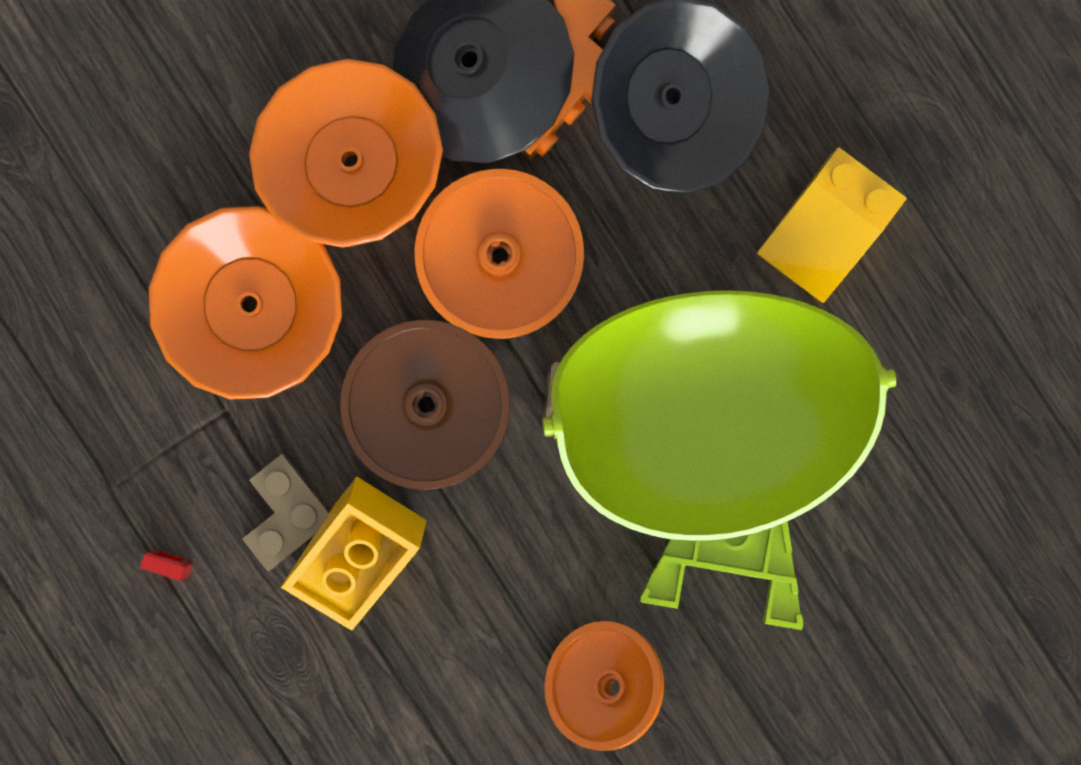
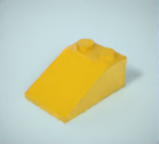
[756,148,907,303]
[281,477,427,630]

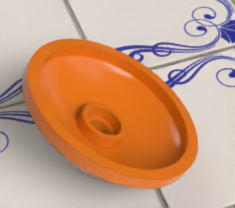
[544,621,664,751]

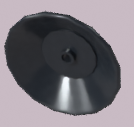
[393,0,575,164]
[591,0,771,195]

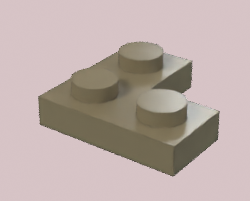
[242,454,330,572]

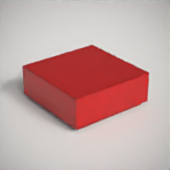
[140,549,193,581]

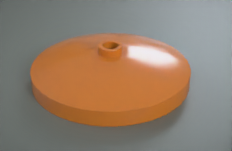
[414,169,584,339]

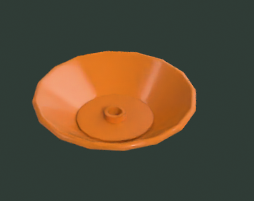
[249,59,443,248]
[148,206,342,400]

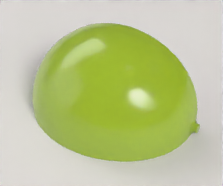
[542,291,896,540]

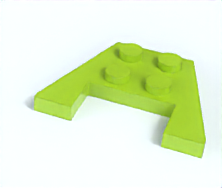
[639,521,803,630]

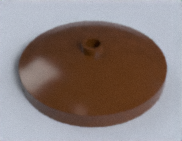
[340,320,510,490]

